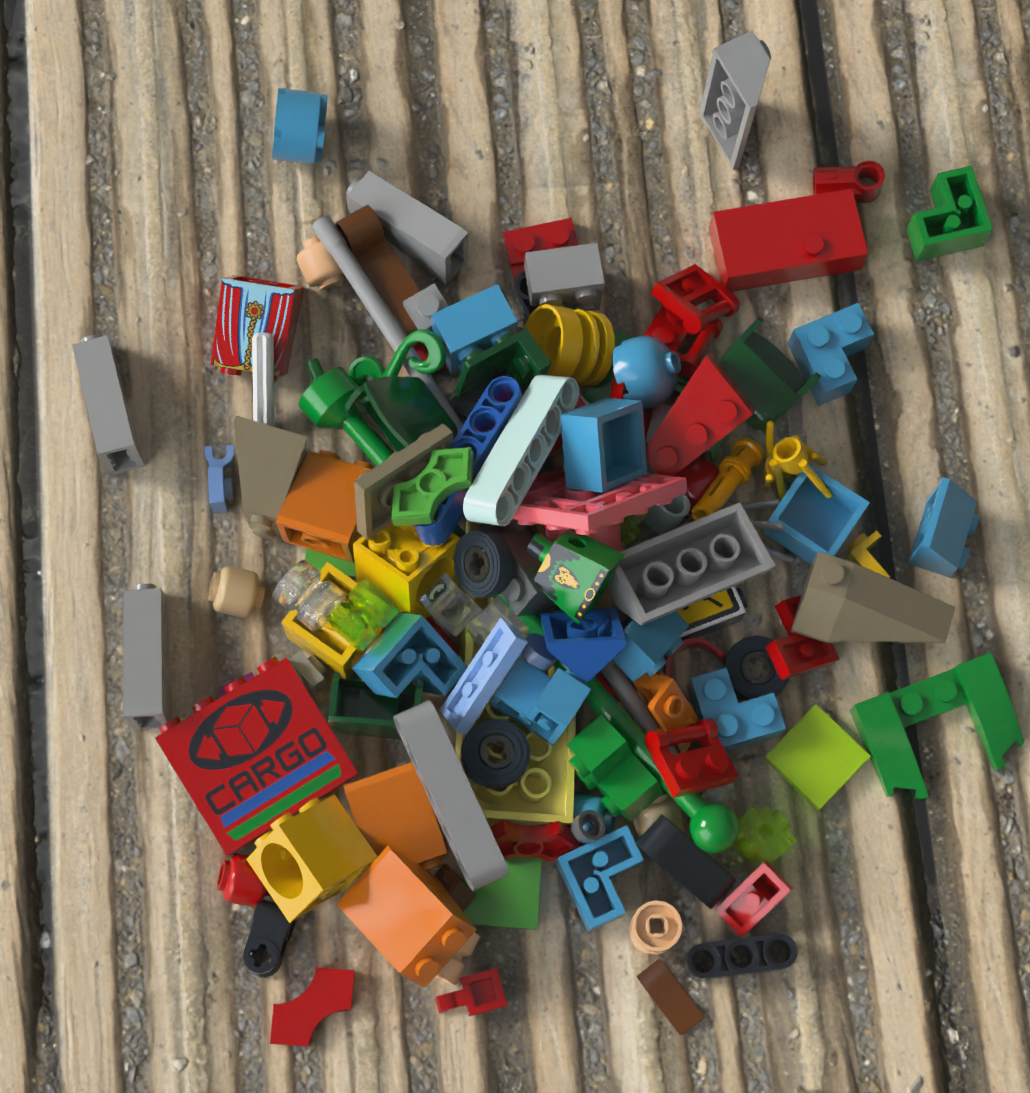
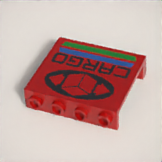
[155,657,359,857]

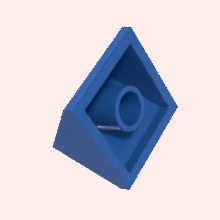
[540,608,626,684]

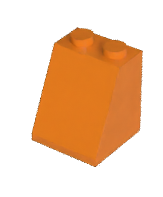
[276,450,375,563]
[343,762,448,871]
[336,846,477,988]

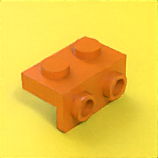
[632,672,699,753]

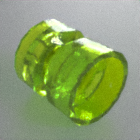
[326,578,399,652]

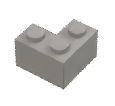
[524,243,605,311]

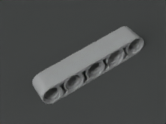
[393,700,509,892]

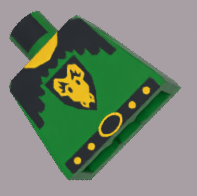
[526,529,625,624]

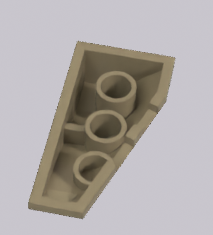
[791,552,955,643]

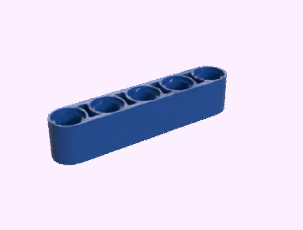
[414,376,523,546]

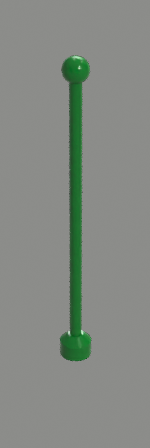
[298,367,740,853]

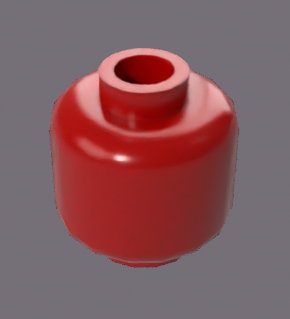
[217,853,271,907]

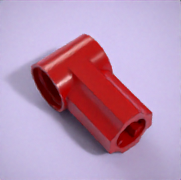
[813,160,885,203]

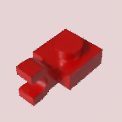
[435,968,507,1017]

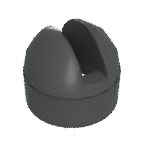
[571,810,605,843]

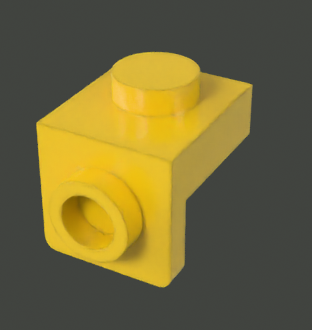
[845,531,890,578]

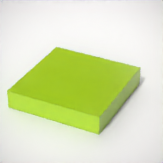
[763,704,871,811]

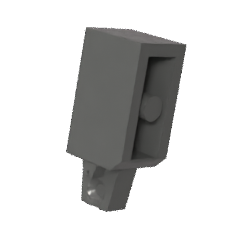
[478,523,556,616]

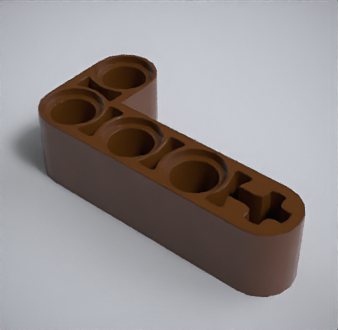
[336,204,432,346]

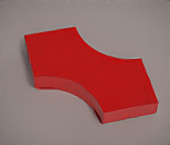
[490,820,582,863]
[270,967,355,1047]

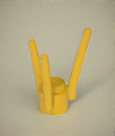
[762,421,818,489]
[769,435,832,501]

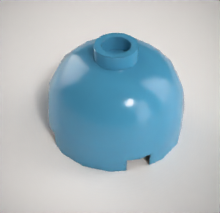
[613,336,681,411]

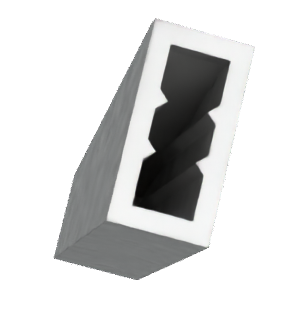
[346,171,468,285]
[72,335,145,476]
[123,584,172,730]

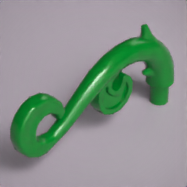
[305,329,446,386]

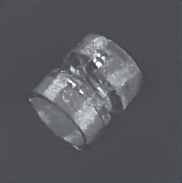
[272,560,346,632]

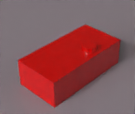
[709,189,868,292]

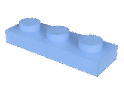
[440,617,528,735]

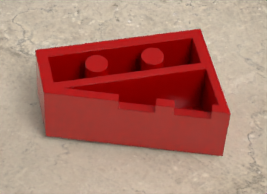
[646,352,756,476]

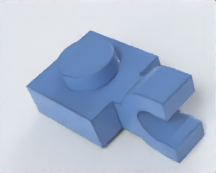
[204,445,235,513]

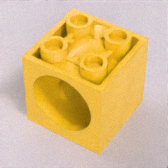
[353,520,462,619]
[281,562,391,679]
[246,794,378,923]

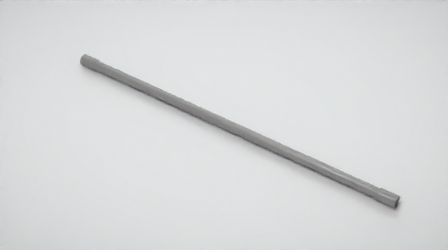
[312,215,678,755]

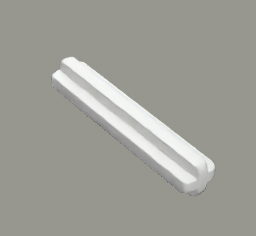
[252,333,274,427]

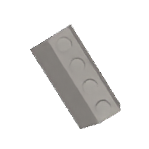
[699,30,771,170]
[607,502,776,626]

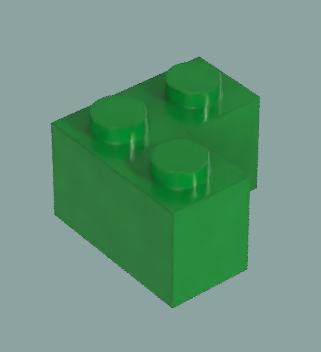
[906,165,993,262]
[567,714,663,823]

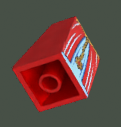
[210,275,305,381]

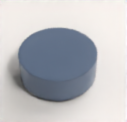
[522,633,557,670]

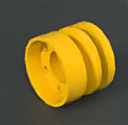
[524,304,615,388]

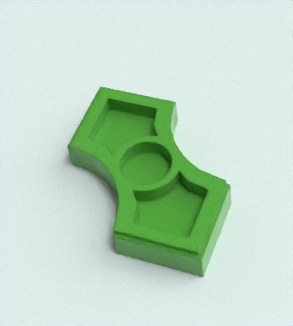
[391,447,474,526]

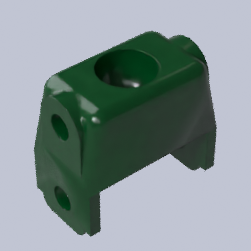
[718,316,821,434]
[343,376,458,452]
[328,673,424,740]

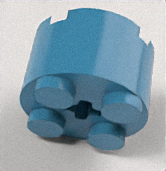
[272,88,328,164]

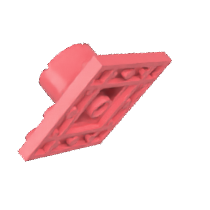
[512,466,687,552]

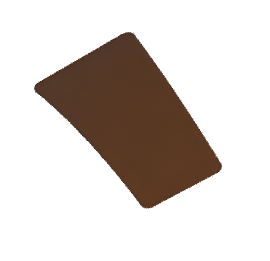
[637,959,704,1035]

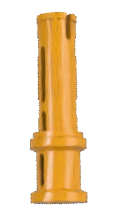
[691,438,764,521]

